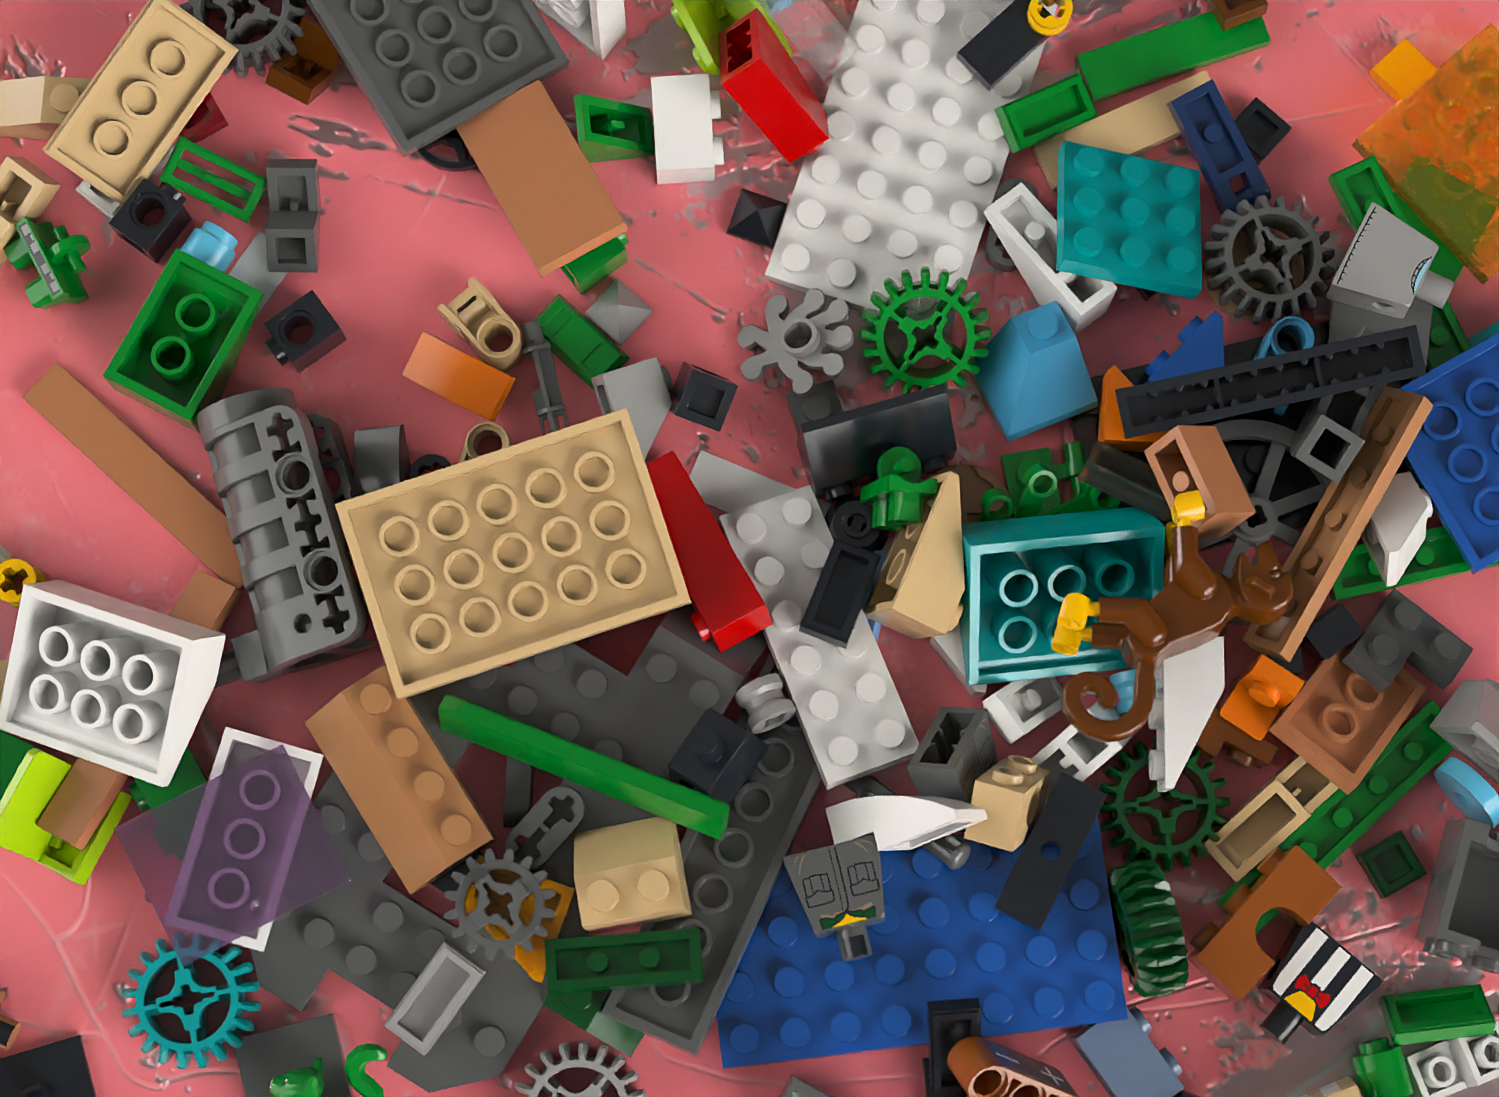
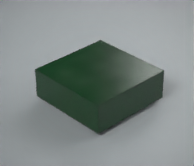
[1355,830,1427,899]

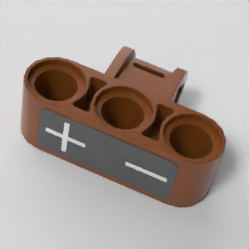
[948,1036,1079,1097]

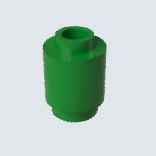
[1351,1037,1414,1097]

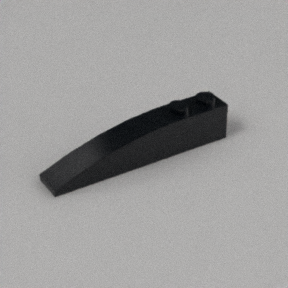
[1115,325,1427,439]

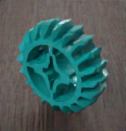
[122,931,261,1069]

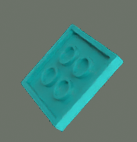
[1056,140,1202,299]

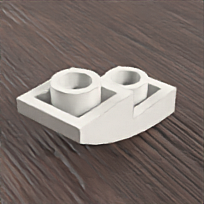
[1404,1020,1499,1097]

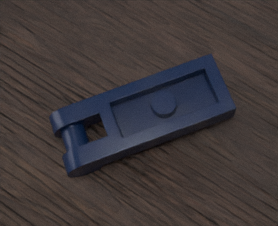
[1166,79,1272,216]

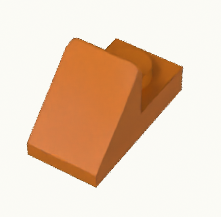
[1219,654,1305,741]

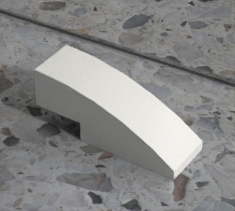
[825,796,988,851]

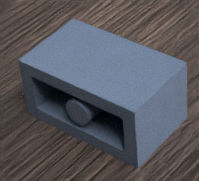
[1069,1006,1185,1097]

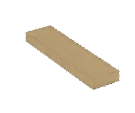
[1032,70,1211,192]

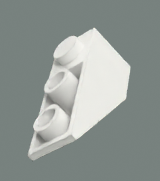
[1148,637,1225,792]

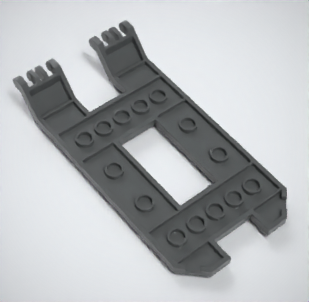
[251,603,768,1093]

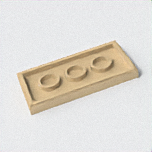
[42,0,238,205]

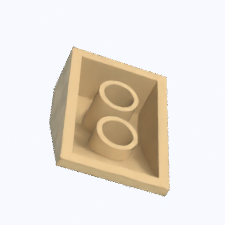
[864,471,965,639]

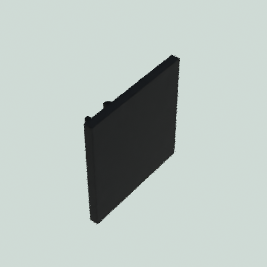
[0,1035,97,1097]

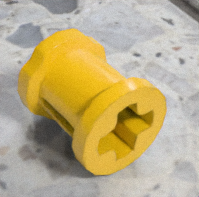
[0,559,47,608]

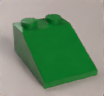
[103,248,264,433]

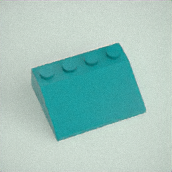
[959,506,1165,686]

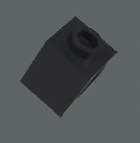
[109,178,192,264]
[264,290,347,373]
[669,362,738,432]

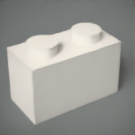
[651,74,724,184]

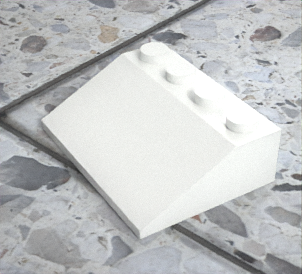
[0,580,226,787]

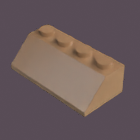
[305,664,497,895]

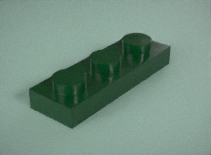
[545,928,704,995]

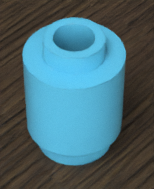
[180,220,239,273]

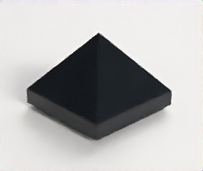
[727,188,788,249]

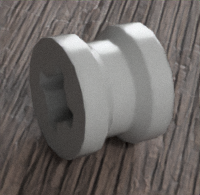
[734,673,797,734]

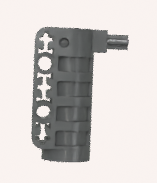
[196,388,380,689]

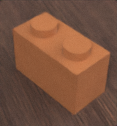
[1144,425,1256,538]

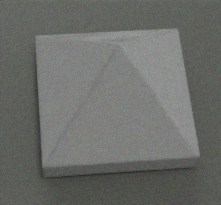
[585,278,653,347]

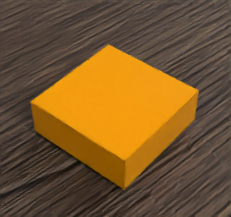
[1368,38,1439,107]

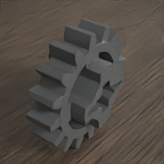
[444,848,556,961]

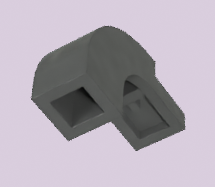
[1290,326,1387,484]

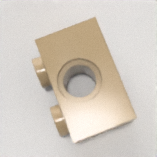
[964,755,1051,852]

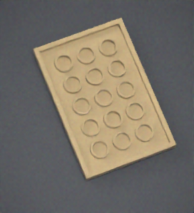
[335,408,692,699]

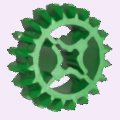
[859,266,992,395]

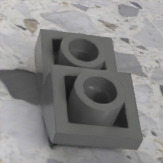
[353,424,411,496]

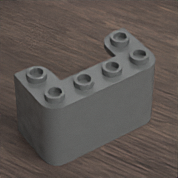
[1415,818,1499,974]

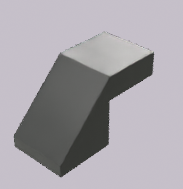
[265,159,321,273]

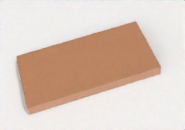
[456,79,628,277]

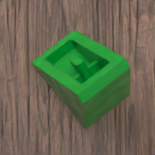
[574,94,655,163]

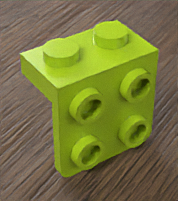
[671,0,794,77]
[0,748,133,886]

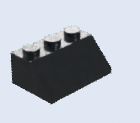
[797,383,957,502]

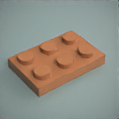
[1269,638,1427,795]

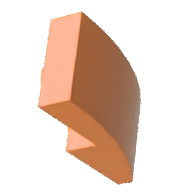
[402,331,516,422]

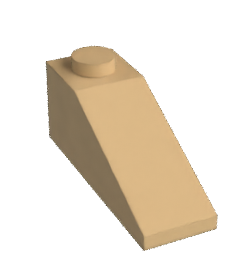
[0,76,92,140]

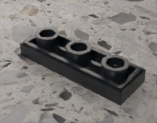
[993,772,1108,932]

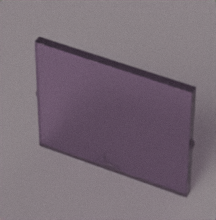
[114,744,351,966]

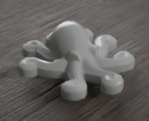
[737,288,855,397]

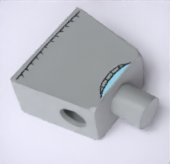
[1326,202,1455,318]

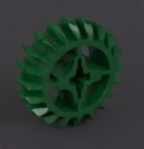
[1096,738,1230,873]
[1107,860,1189,998]

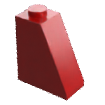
[718,8,829,163]

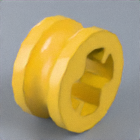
[1027,0,1073,36]

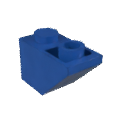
[1144,310,1225,383]

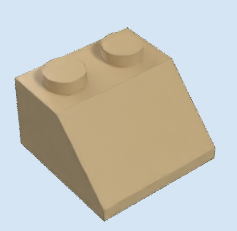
[574,816,692,934]

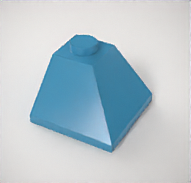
[972,301,1098,442]

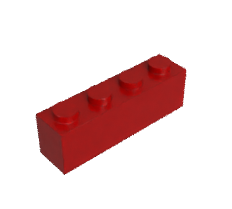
[646,450,773,653]

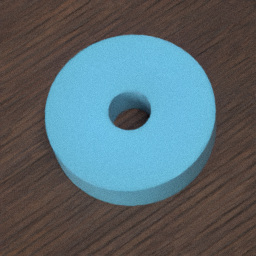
[1434,757,1499,830]

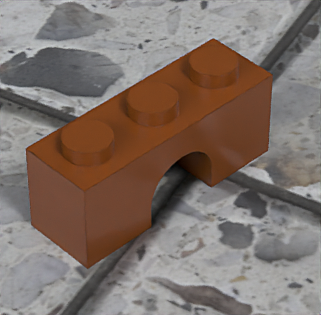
[1187,845,1342,1000]

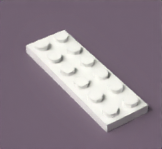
[718,485,920,790]

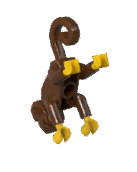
[1051,490,1293,742]

